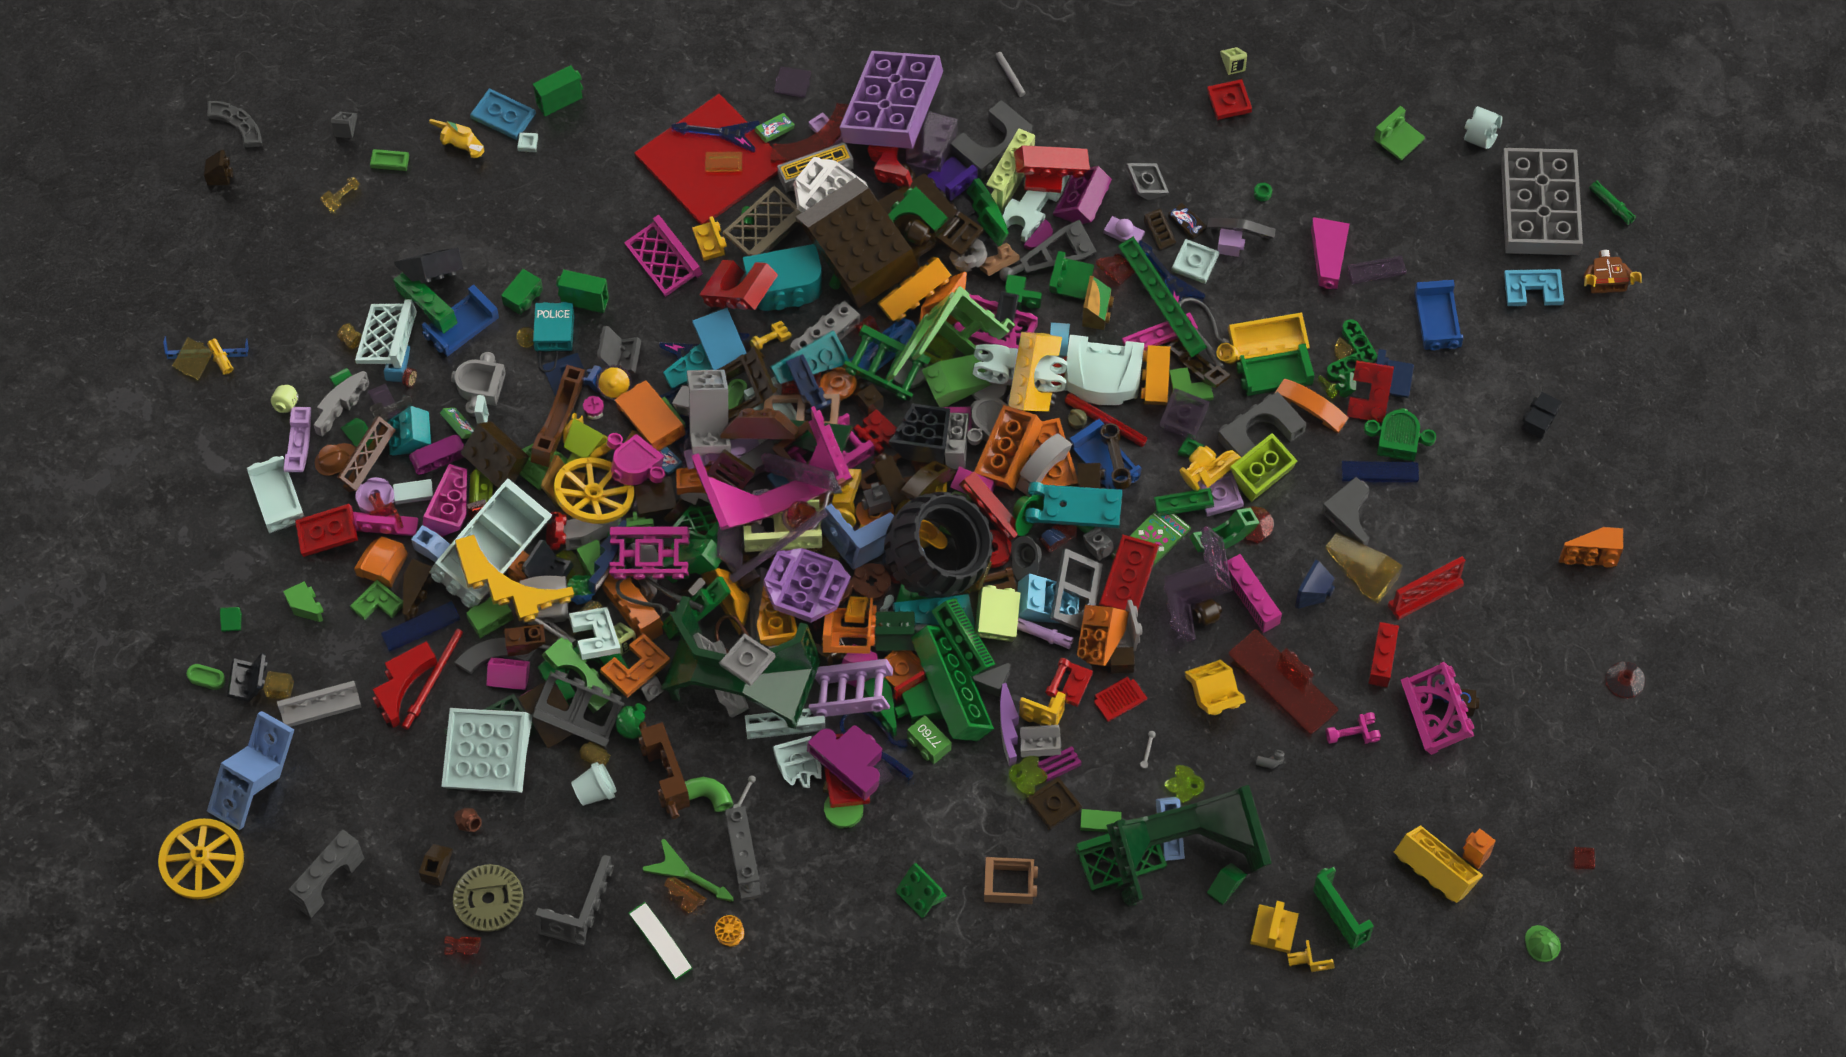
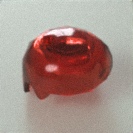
[786,501,816,531]

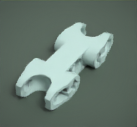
[1003,175,1069,242]
[973,344,1067,392]

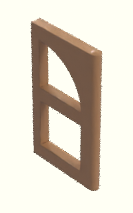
[764,394,840,424]

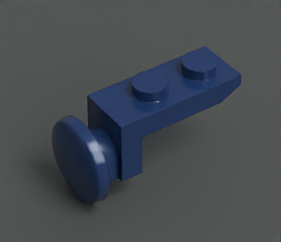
[786,354,832,414]

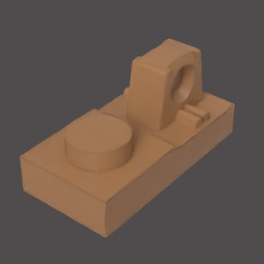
[980,243,1020,276]

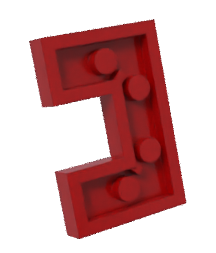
[1347,360,1394,422]

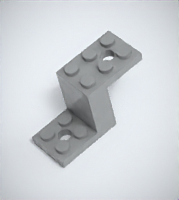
[687,370,731,456]

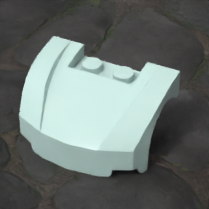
[1064,335,1144,405]

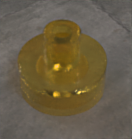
[516,327,534,347]

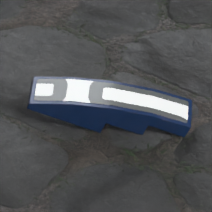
[588,520,627,594]

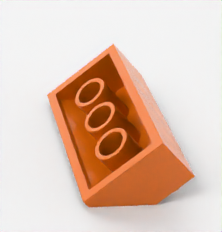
[975,405,1043,491]

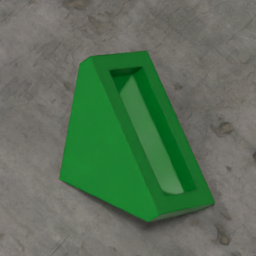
[341,418,373,456]

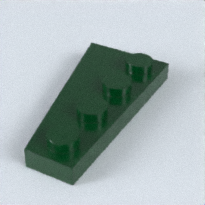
[775,420,853,453]

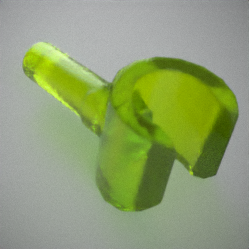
[1318,375,1338,398]

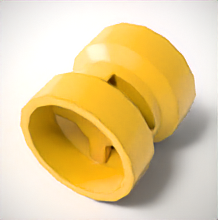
[1216,343,1240,364]

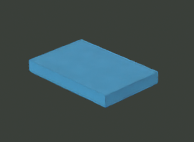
[470,88,536,140]
[692,308,747,370]

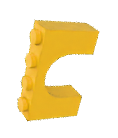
[1008,332,1062,411]

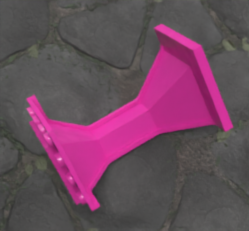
[692,406,851,530]

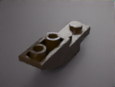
[900,461,957,500]

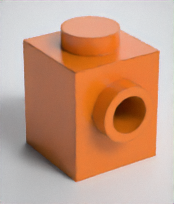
[508,551,529,583]

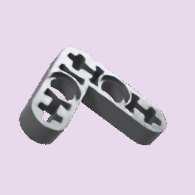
[1207,218,1276,239]

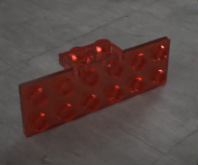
[1229,629,1338,734]

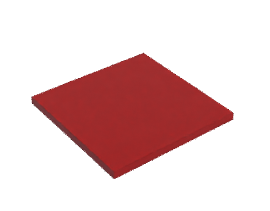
[634,94,786,225]

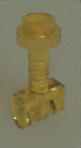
[320,176,360,212]

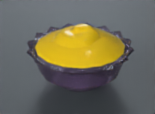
[595,364,632,401]

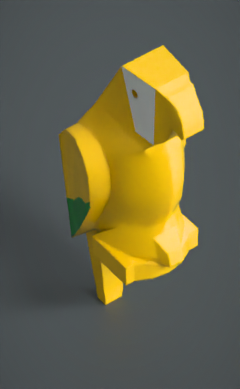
[429,119,484,158]

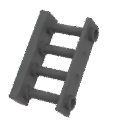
[725,806,761,901]

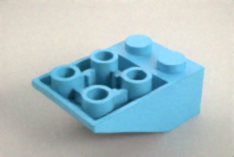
[1017,573,1079,623]

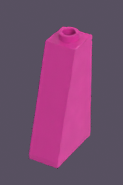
[1311,217,1350,289]

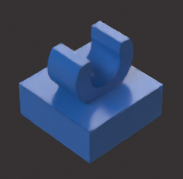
[584,365,604,392]

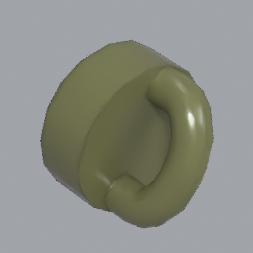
[1068,409,1087,429]

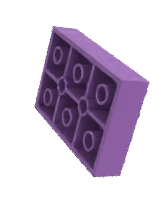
[840,51,943,149]

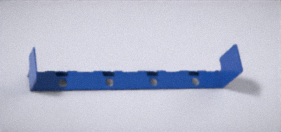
[163,336,249,359]

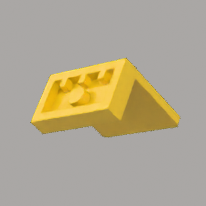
[1019,692,1065,726]

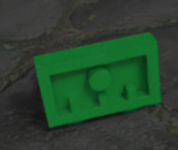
[1049,251,1094,300]

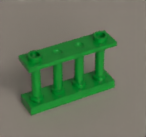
[842,325,931,401]

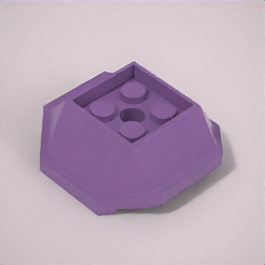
[763,548,851,622]

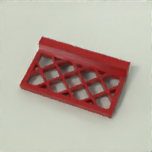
[1388,556,1466,620]

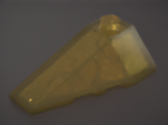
[1326,533,1403,603]

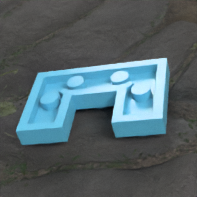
[1504,269,1564,306]

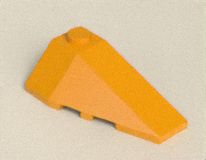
[757,585,797,647]

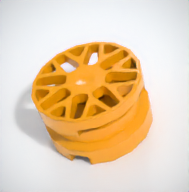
[715,915,744,947]

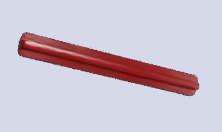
[1065,393,1147,447]

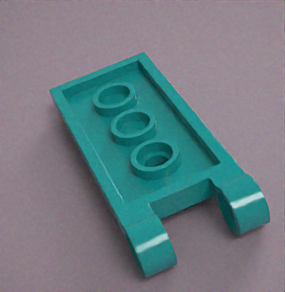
[1025,482,1122,528]

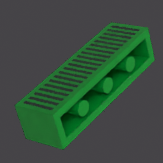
[932,598,996,677]

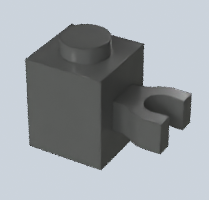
[861,482,891,516]

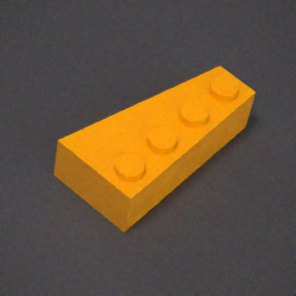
[877,257,951,322]

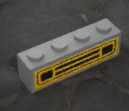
[777,142,854,192]

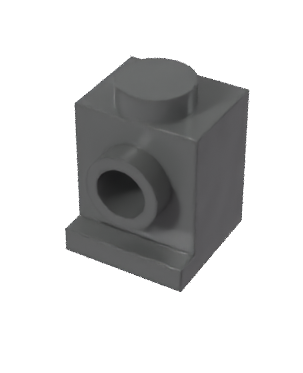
[1083,527,1114,561]

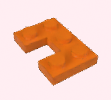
[600,633,670,698]

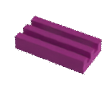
[1037,746,1082,782]

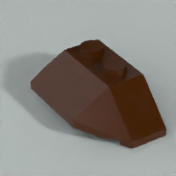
[720,408,799,439]

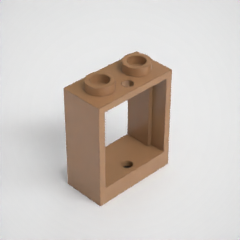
[984,857,1038,904]

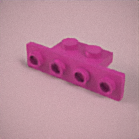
[353,512,419,536]

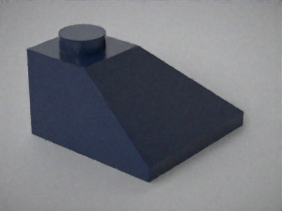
[1295,560,1335,609]

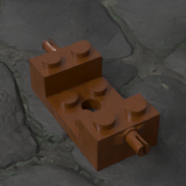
[638,722,690,819]

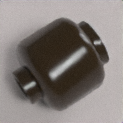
[903,219,932,246]
[1192,598,1222,626]

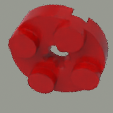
[546,511,567,550]
[988,530,1012,568]

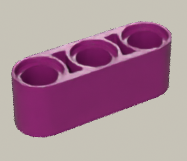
[409,435,464,475]

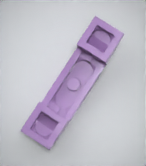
[284,407,311,472]

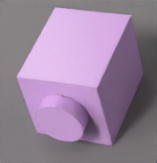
[1217,229,1245,257]

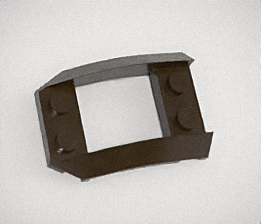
[717,346,778,420]

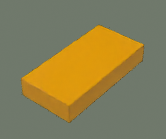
[845,596,869,623]

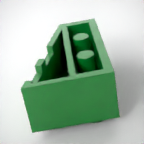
[658,539,726,583]

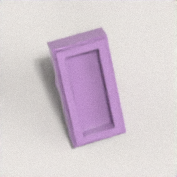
[1104,216,1145,244]

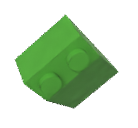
[922,354,992,407]

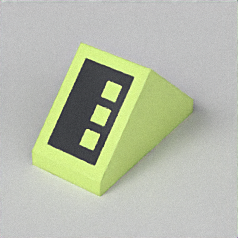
[1220,47,1247,75]
[614,622,636,656]

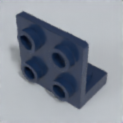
[1376,349,1414,398]

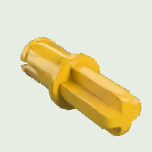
[207,339,234,375]

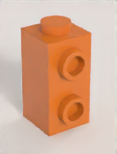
[1462,828,1496,869]

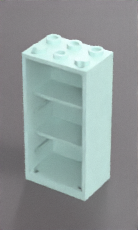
[429,478,552,608]

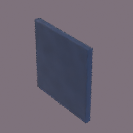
[542,353,587,397]

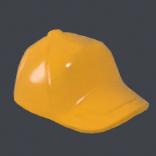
[919,520,948,550]

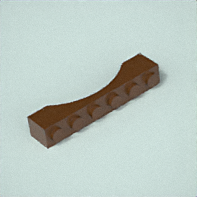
[530,365,585,467]

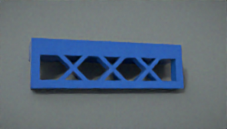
[849,318,916,380]

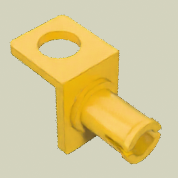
[1287,940,1335,972]

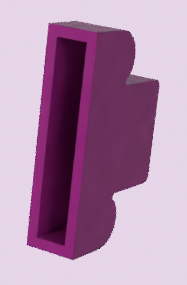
[807,725,882,801]

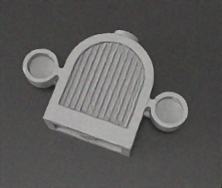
[451,352,506,417]
[967,395,1010,445]

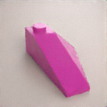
[423,464,467,537]

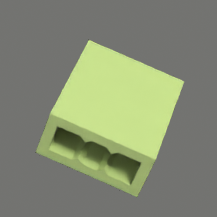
[975,585,1021,642]

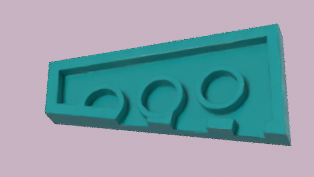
[769,330,851,384]

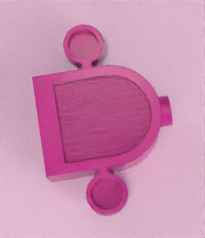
[607,433,665,485]

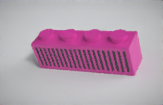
[1222,554,1282,633]

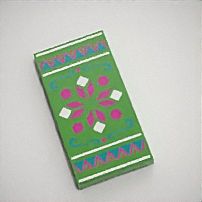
[1111,511,1191,567]

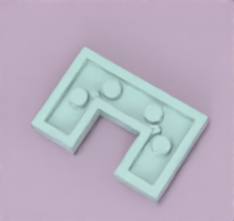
[569,607,621,660]

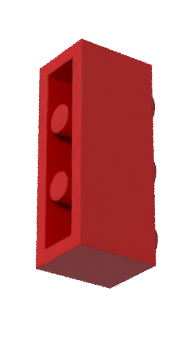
[1368,622,1399,687]

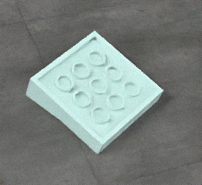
[442,708,533,793]

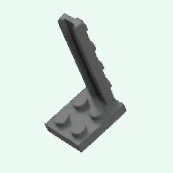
[535,855,614,946]

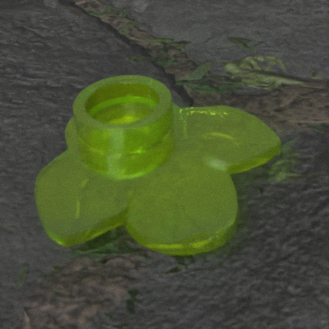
[1009,756,1048,795]
[1165,765,1205,802]

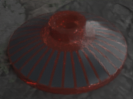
[1606,662,1645,698]

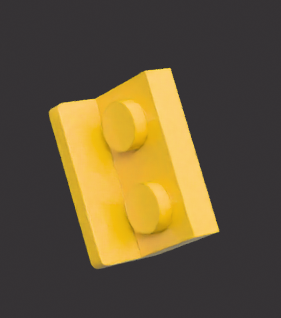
[692,216,727,261]

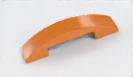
[1275,379,1348,433]

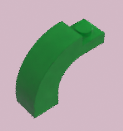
[1189,508,1260,554]

